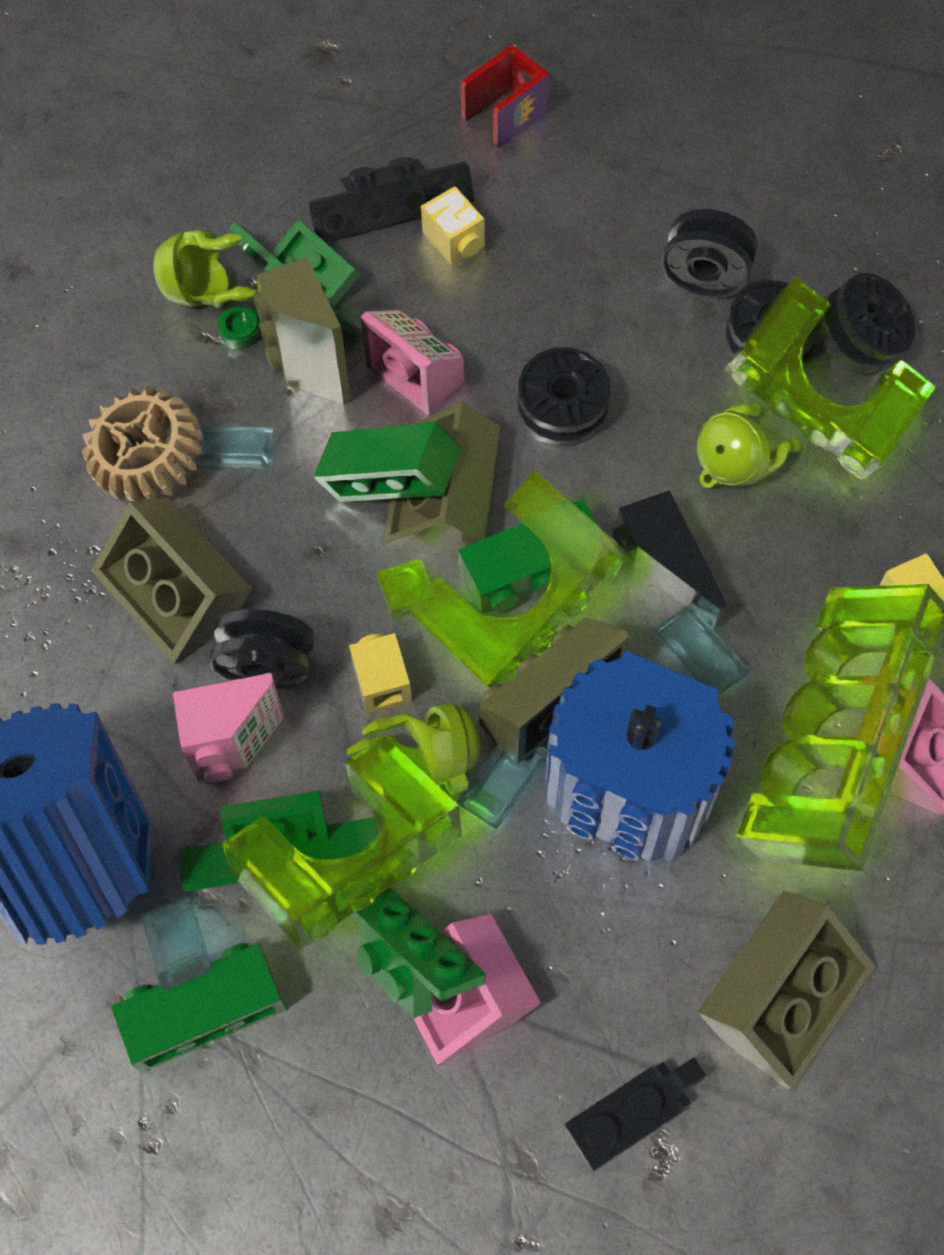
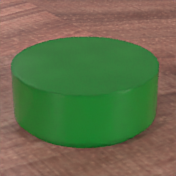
[217,306,262,350]

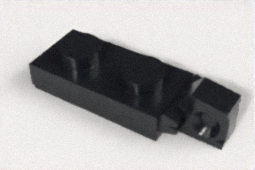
[563,1057,706,1173]

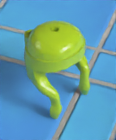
[153,230,258,308]
[697,402,803,488]
[347,702,482,795]

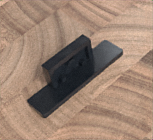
[308,157,475,242]

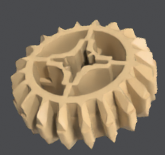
[81,385,204,502]

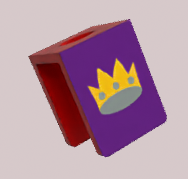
[460,44,550,147]

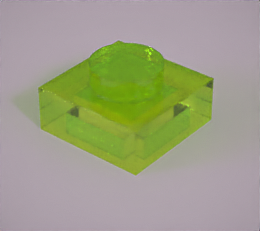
[376,558,436,619]

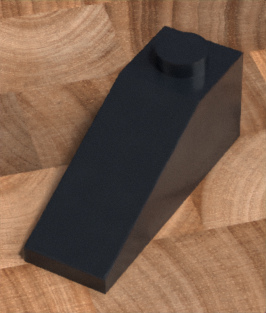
[612,490,728,629]

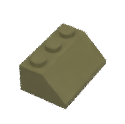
[253,257,352,405]
[383,402,500,555]
[91,497,253,664]
[479,617,630,765]
[698,891,876,1091]

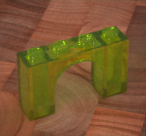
[723,277,935,479]
[408,470,626,688]
[222,736,462,950]

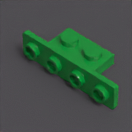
[229,219,362,338]
[180,790,381,891]
[336,877,485,1018]

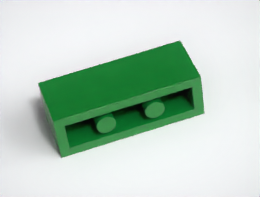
[313,422,461,502]
[458,498,608,615]
[111,943,286,1074]

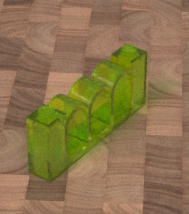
[736,584,944,871]

